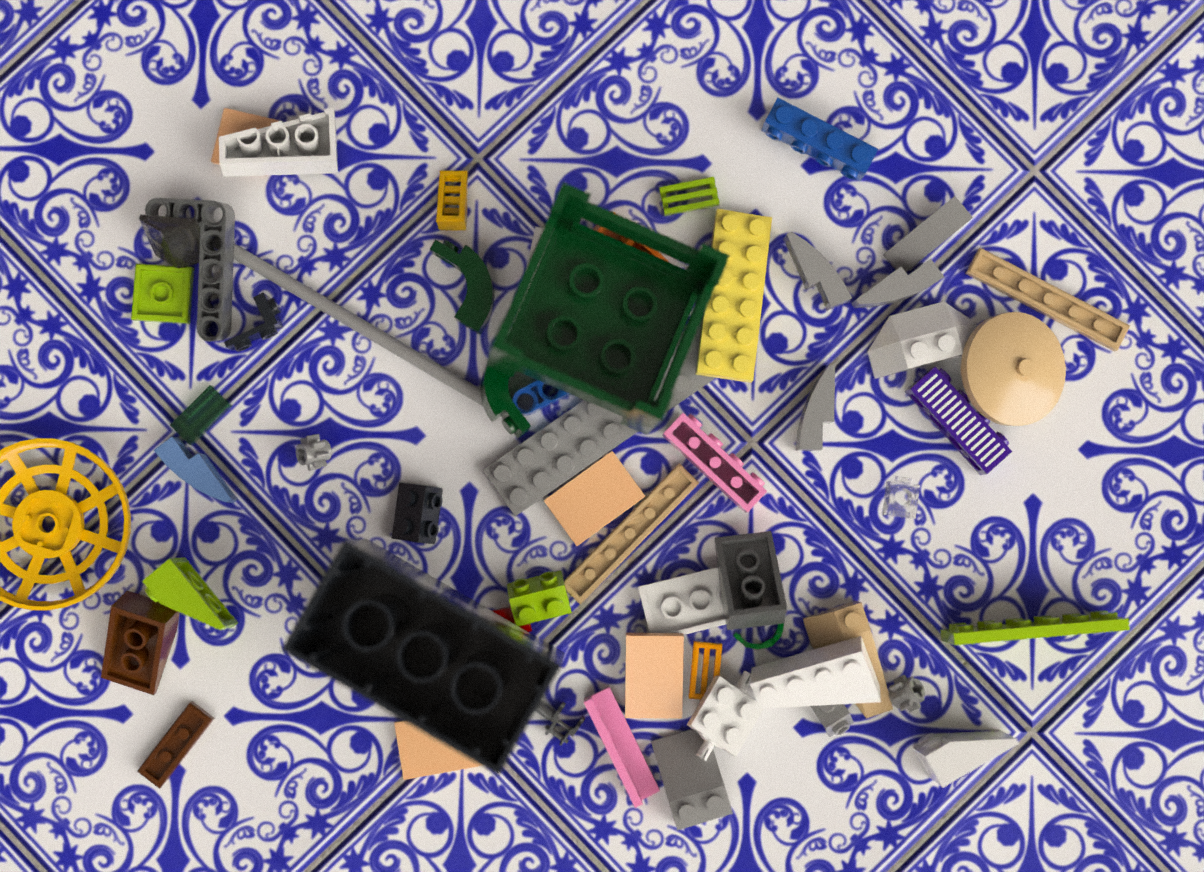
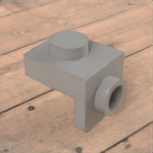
[810,704,853,737]

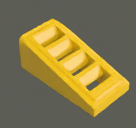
[436,170,468,231]

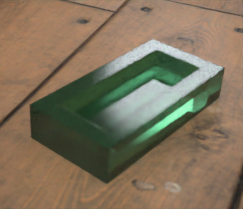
[170,385,233,446]

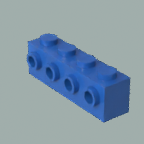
[761,97,878,181]

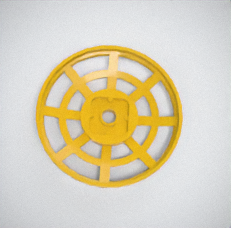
[0,438,131,610]

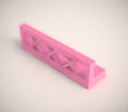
[584,686,660,808]

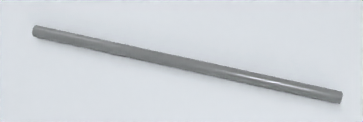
[179,215,483,406]

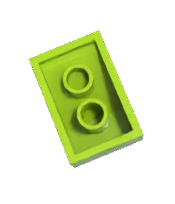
[142,557,238,630]

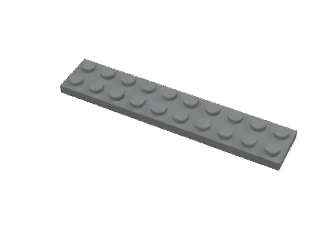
[483,320,715,517]

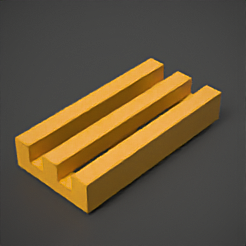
[688,641,722,700]

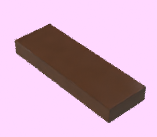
[137,701,215,789]

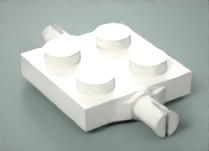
[687,671,764,761]

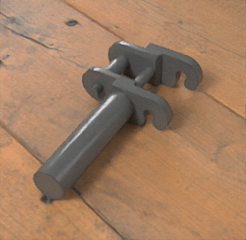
[536,701,586,746]

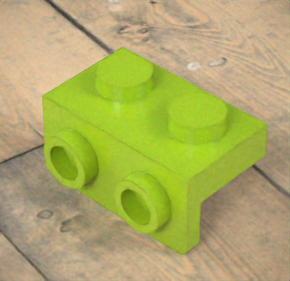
[507,571,572,626]

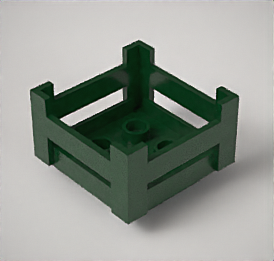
[486,182,730,435]

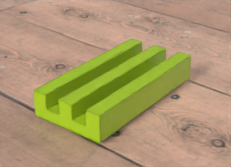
[659,177,720,216]

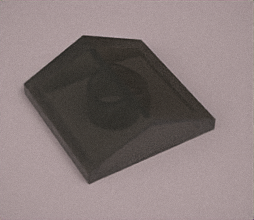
[139,214,200,269]

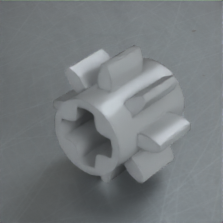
[296,434,332,471]
[889,675,925,712]

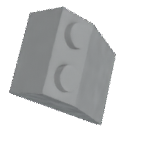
[651,729,733,831]

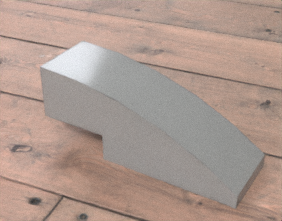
[883,196,973,272]
[783,232,852,311]
[851,259,944,308]
[796,365,835,451]

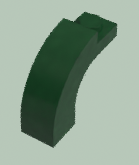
[430,239,494,335]
[480,364,531,438]

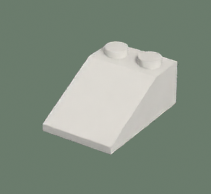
[913,731,1019,787]

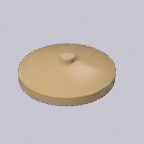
[961,312,1066,426]

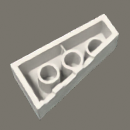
[219,107,338,177]
[750,636,881,708]

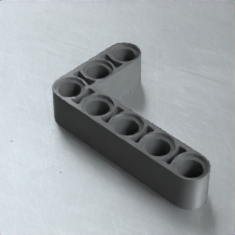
[145,198,235,342]

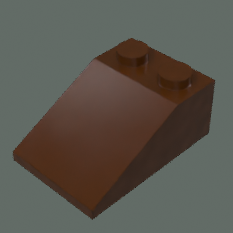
[101,590,180,695]

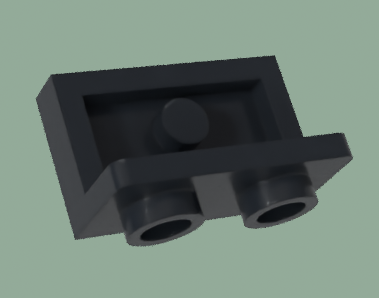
[391,482,443,544]

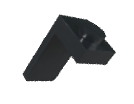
[224,293,283,352]

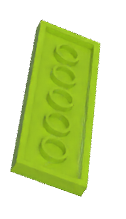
[940,610,1130,645]

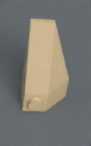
[802,601,893,719]

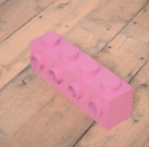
[662,413,767,513]

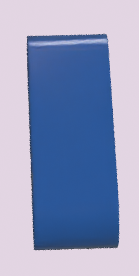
[512,380,571,416]

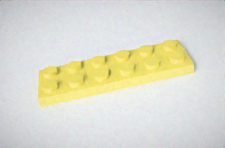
[695,209,772,383]

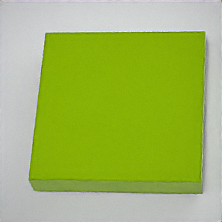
[131,264,194,324]

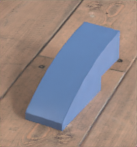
[154,437,238,503]

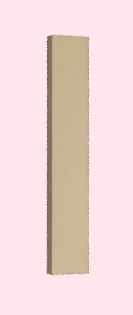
[965,248,1130,352]
[564,463,699,605]

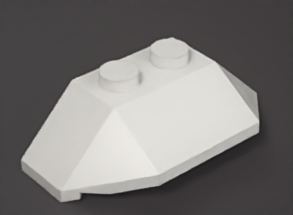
[867,302,977,379]

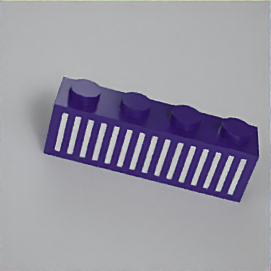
[904,366,1013,475]

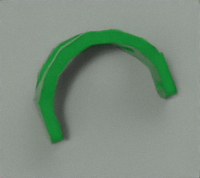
[733,623,784,650]

